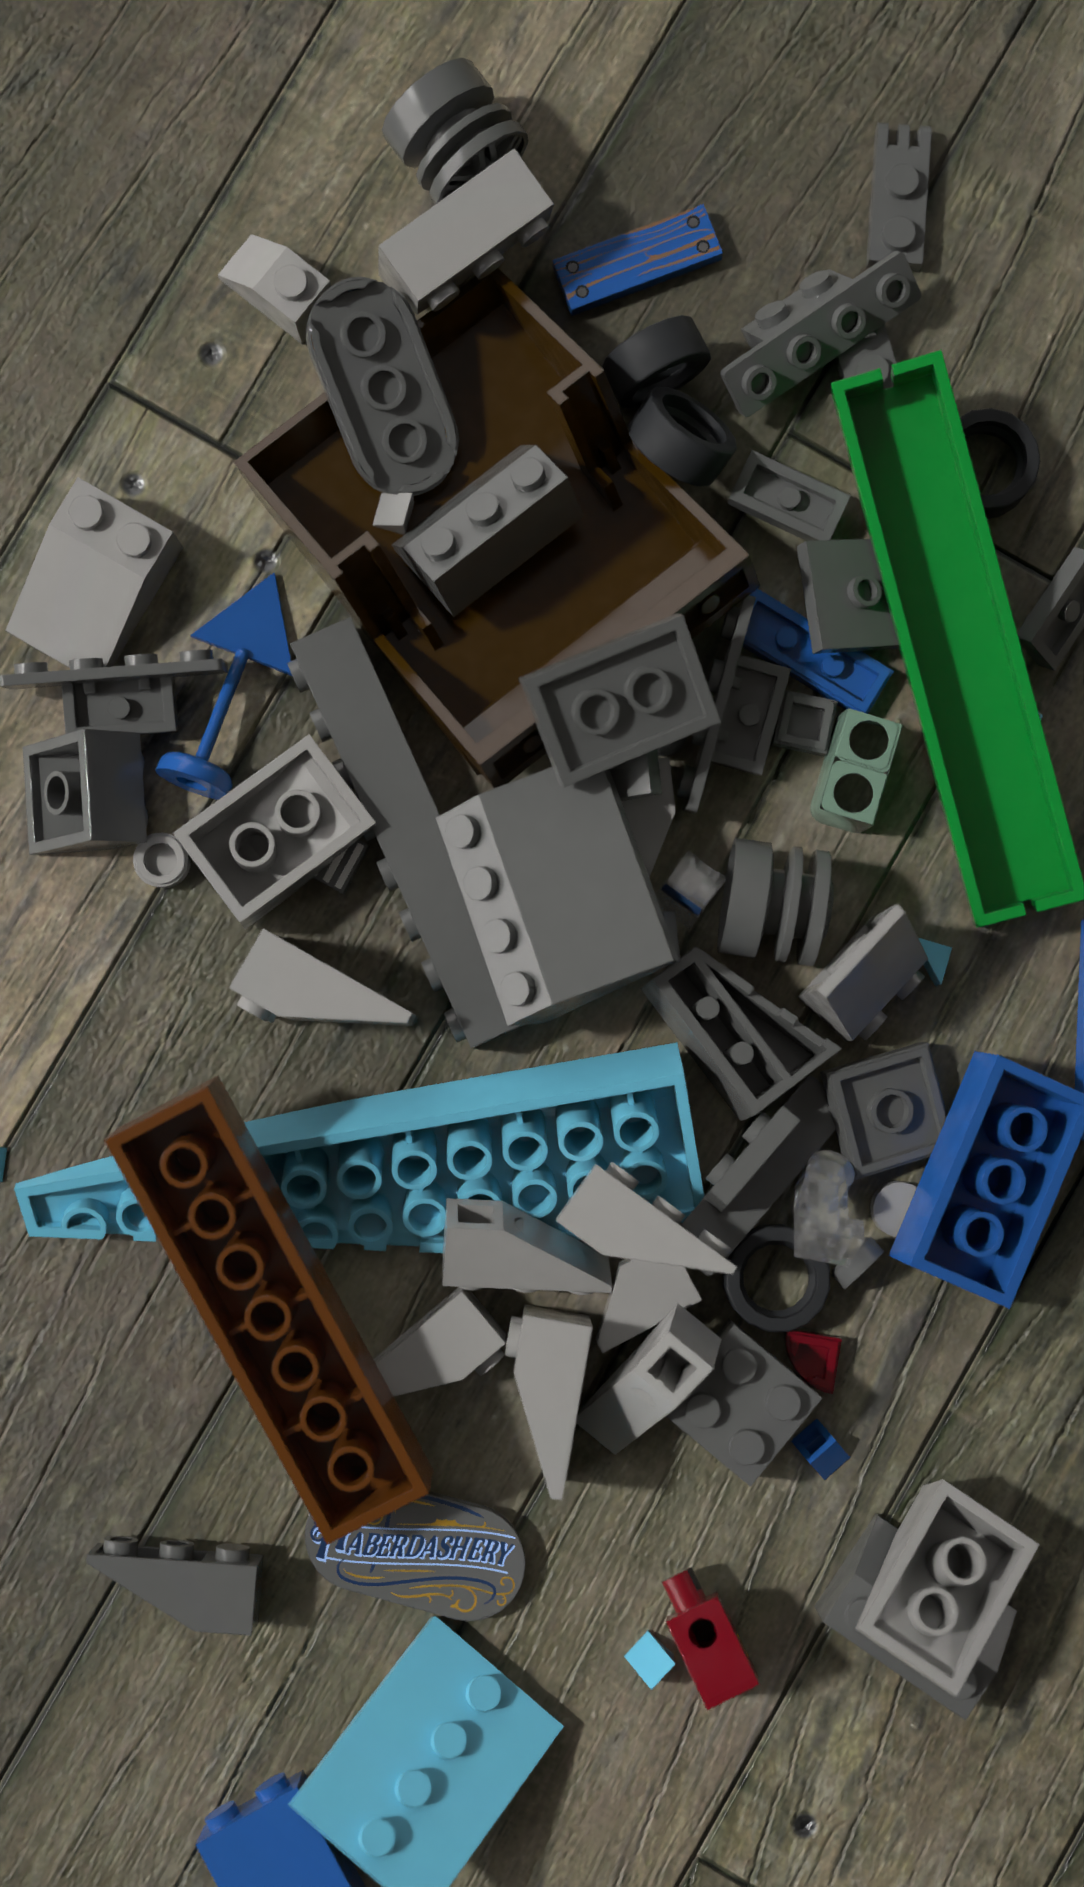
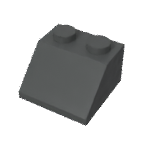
[23,729,148,855]

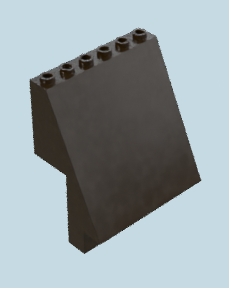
[234,268,760,788]

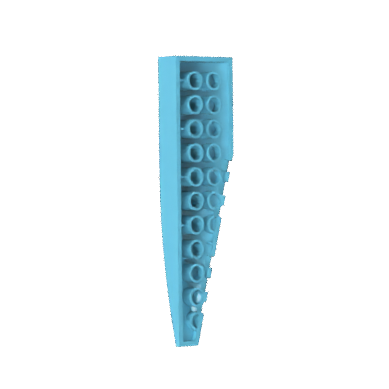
[14,1042,704,1253]

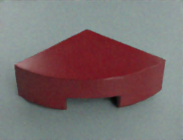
[784,1329,842,1394]

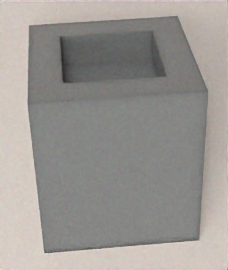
[373,493,414,535]

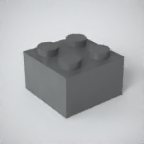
[666,1318,822,1487]

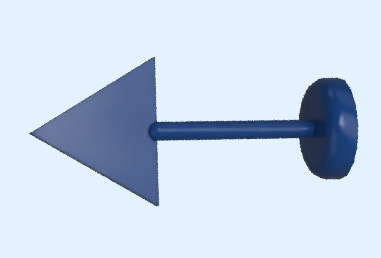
[155,573,292,800]

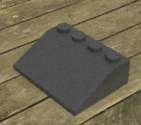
[436,767,679,1026]

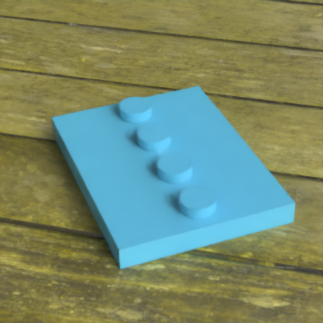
[288,1616,564,1887]

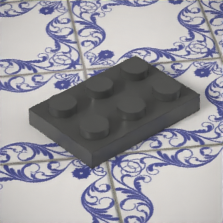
[519,613,721,787]

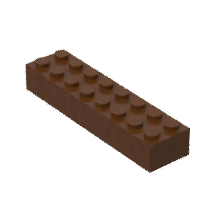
[104,1076,433,1545]

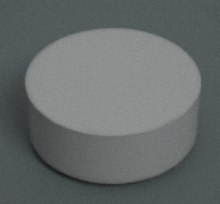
[133,832,191,889]
[870,1181,917,1237]

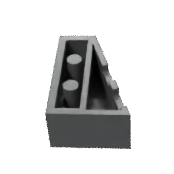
[641,946,842,1121]

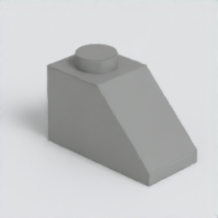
[218,234,331,344]
[596,1259,702,1353]

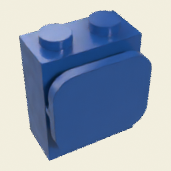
[195,1770,366,1887]

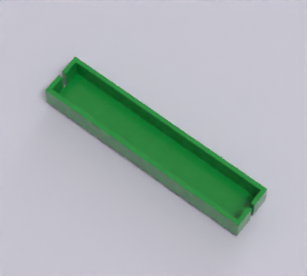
[831,350,1084,928]

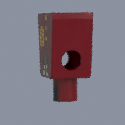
[662,1567,759,1711]

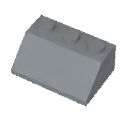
[379,149,554,315]

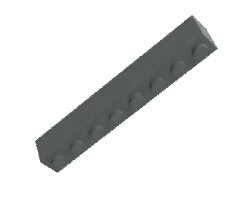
[287,617,524,1049]

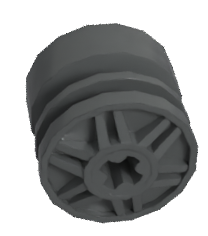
[382,57,529,205]
[717,838,834,967]

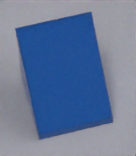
[791,1419,851,1480]

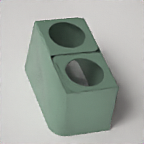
[810,708,903,833]

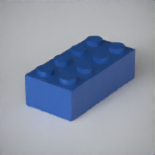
[888,1051,1084,1309]

